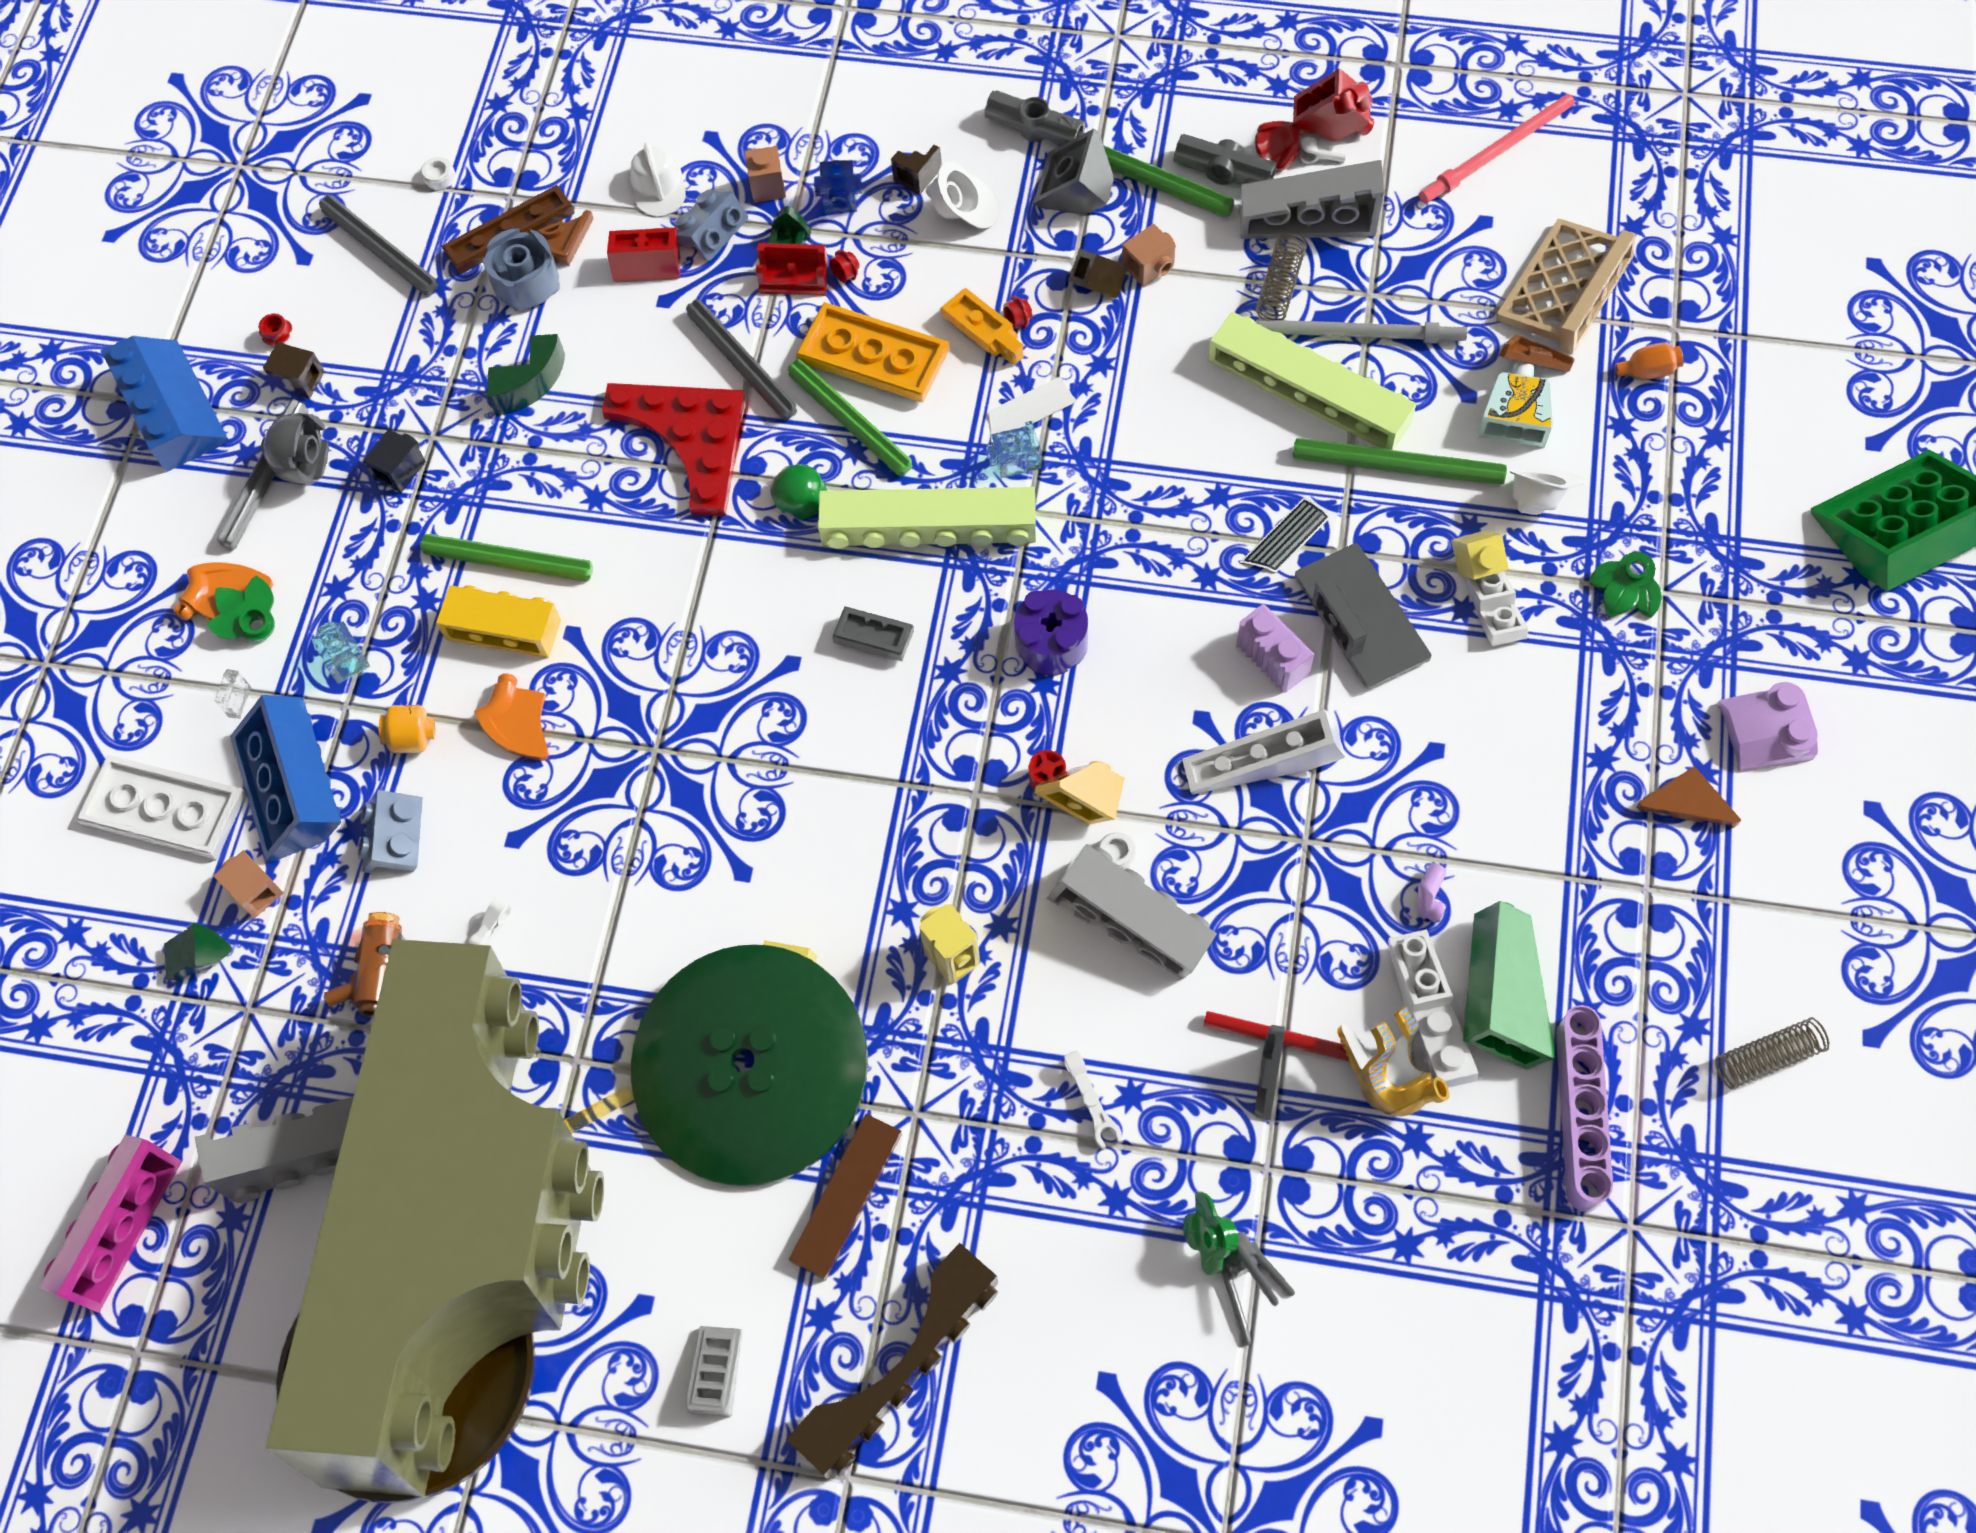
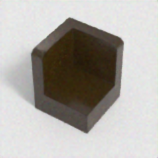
[891,144,942,194]
[1068,249,1129,298]
[263,342,325,399]

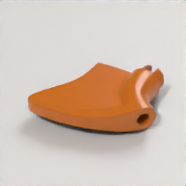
[173,562,274,620]
[474,673,549,761]

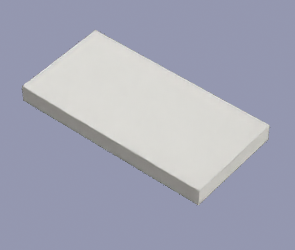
[76,754,247,860]

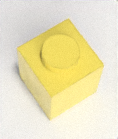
[1451,530,1509,580]

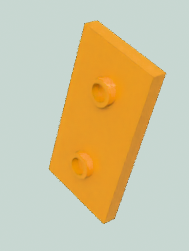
[796,302,950,403]

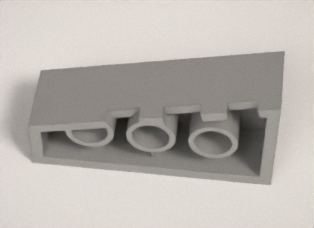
[1239,160,1384,239]
[1046,843,1217,979]
[194,1097,353,1203]

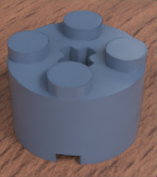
[483,228,560,312]

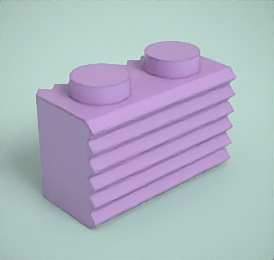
[1236,604,1315,692]

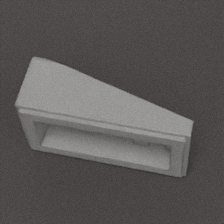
[686,1326,743,1417]

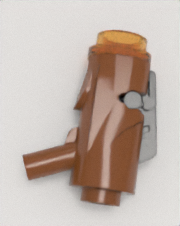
[324,912,405,1017]

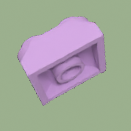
[1717,682,1818,771]

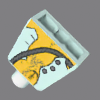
[1478,362,1553,447]

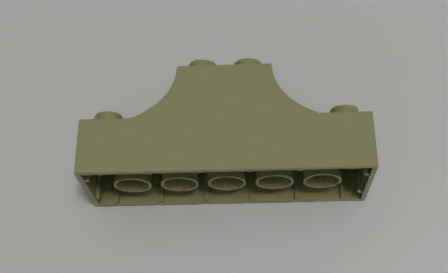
[266,939,605,1497]

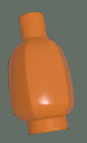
[1615,343,1684,380]

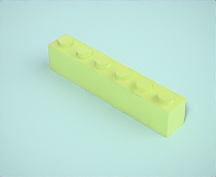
[1208,311,1416,450]
[818,487,1036,549]

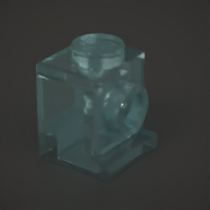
[986,421,1042,478]
[311,621,371,684]

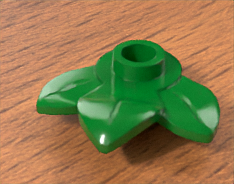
[1589,552,1662,619]
[207,576,275,642]
[1183,1191,1239,1275]

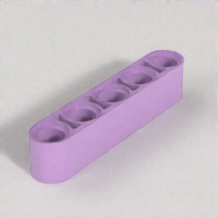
[1556,1005,1613,1212]

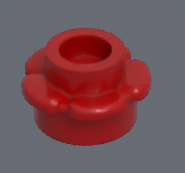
[829,250,860,283]
[1003,296,1033,329]
[258,313,293,345]

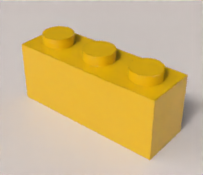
[436,585,561,658]

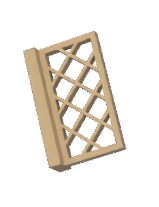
[1496,218,1636,355]

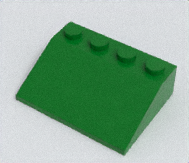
[1811,449,1976,591]

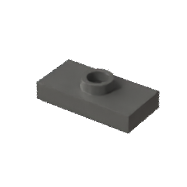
[832,606,914,662]

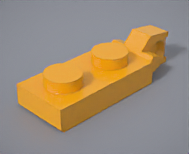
[940,288,1024,365]

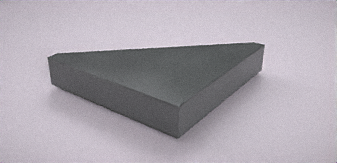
[1254,1024,1286,1120]

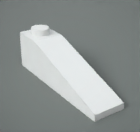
[1182,709,1346,795]

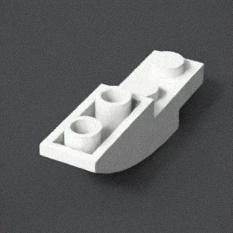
[1388,930,1479,1088]

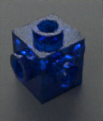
[814,159,862,214]

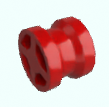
[1028,750,1066,791]

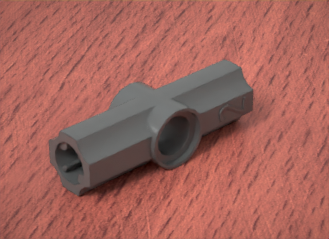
[984,90,1085,145]
[1173,134,1277,185]

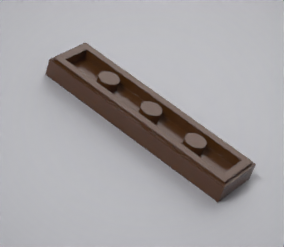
[441,185,575,275]
[788,1113,902,1280]

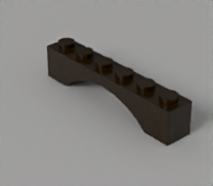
[786,1242,999,1480]

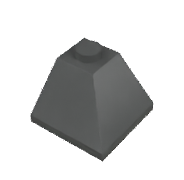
[1033,128,1114,215]

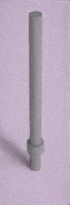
[1258,319,1467,344]

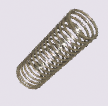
[1256,233,1307,320]
[1715,1017,1830,1090]

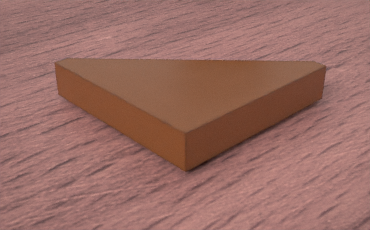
[538,210,594,266]
[1499,334,1575,372]
[1636,766,1742,828]

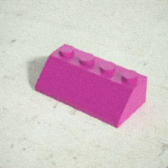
[39,1135,182,1313]

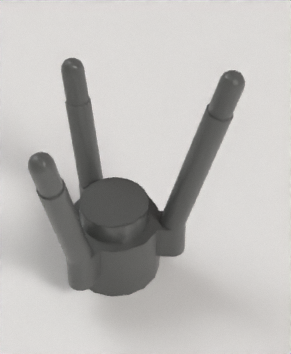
[1220,1232,1295,1346]

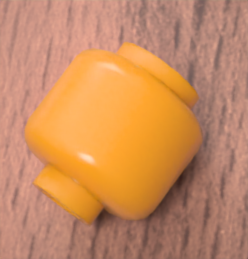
[379,705,435,753]

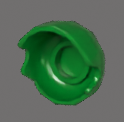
[770,464,828,520]

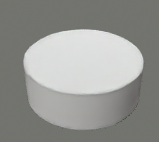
[420,157,456,190]
[1098,832,1136,870]

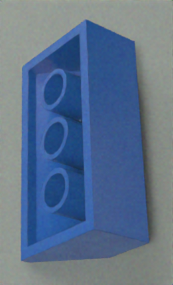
[101,335,230,472]
[230,695,341,862]

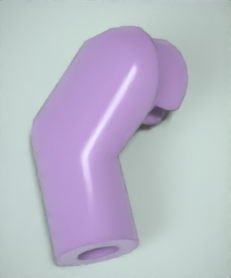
[1418,863,1446,923]

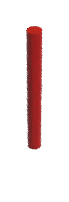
[1203,1011,1349,1062]

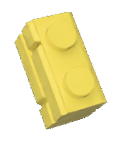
[919,904,980,984]

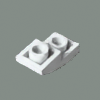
[1467,571,1528,646]

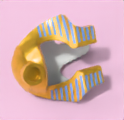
[1337,1007,1449,1117]

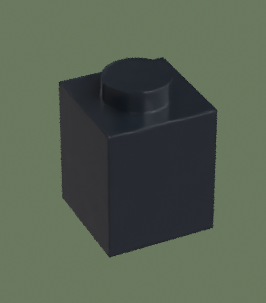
[363,429,426,493]

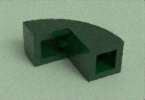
[487,334,565,416]

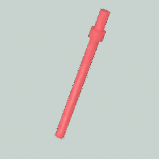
[1419,94,1575,204]

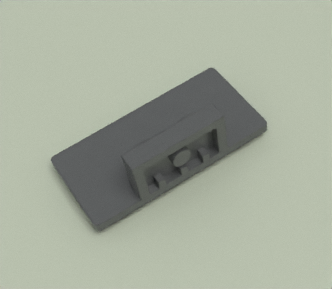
[1295,543,1432,689]

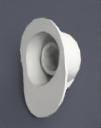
[629,142,686,217]
[925,161,998,228]
[1509,469,1585,515]

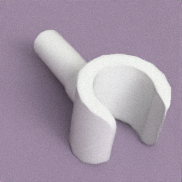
[1299,137,1346,164]

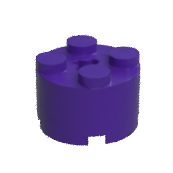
[1014,590,1088,676]

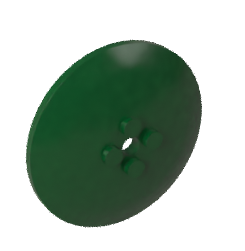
[631,944,868,1186]

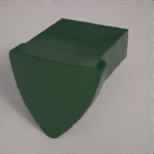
[768,206,811,244]
[164,923,232,981]

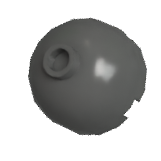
[261,413,329,485]

